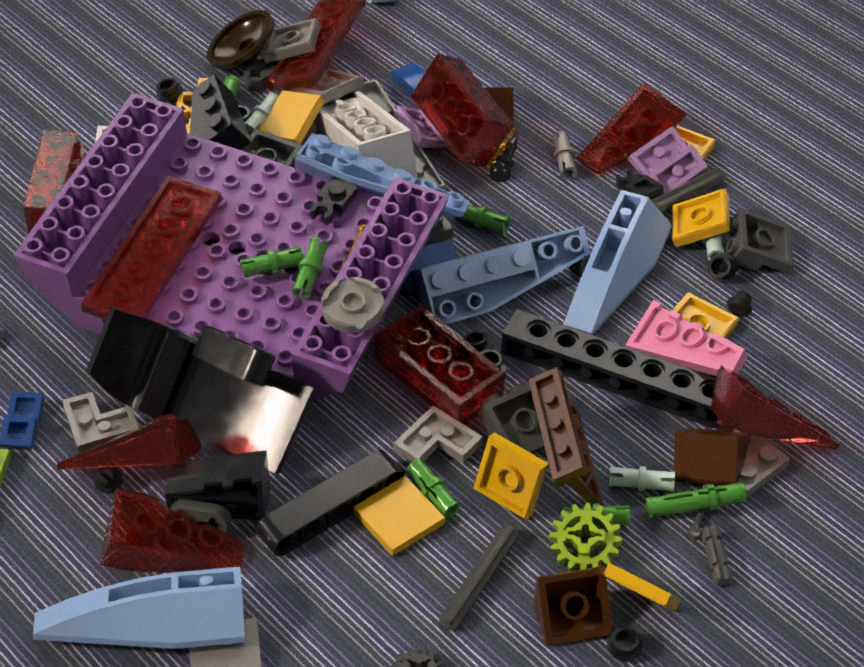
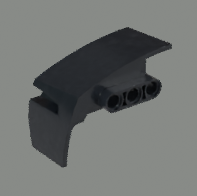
[85,307,317,474]

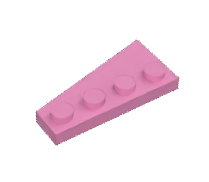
[625,300,748,380]

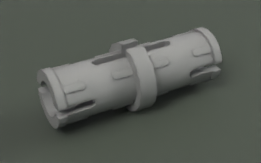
[552,131,577,181]

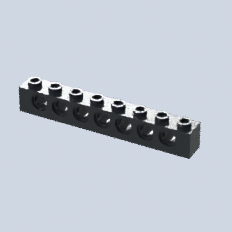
[501,309,746,431]

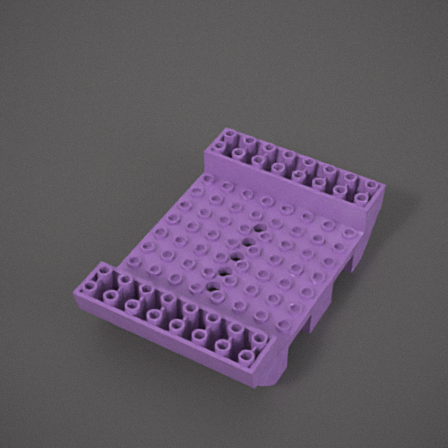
[13,93,450,401]

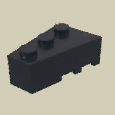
[190,74,251,150]
[165,450,270,521]

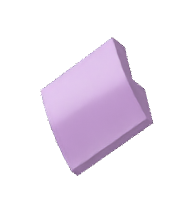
[394,102,468,148]
[627,126,708,193]

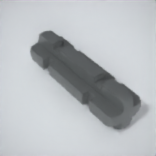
[701,525,733,586]

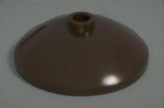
[207,10,275,69]

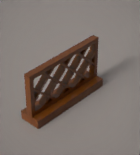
[529,367,604,507]

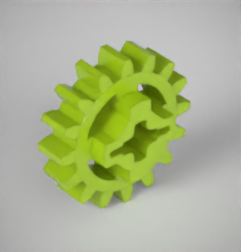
[549,502,622,572]

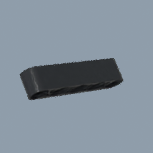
[255,450,405,557]

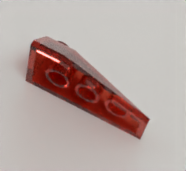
[577,82,687,175]
[711,365,840,450]
[57,414,202,470]
[100,488,244,573]

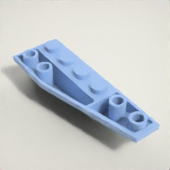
[295,133,470,217]
[563,190,672,335]
[412,226,590,327]
[33,567,246,649]

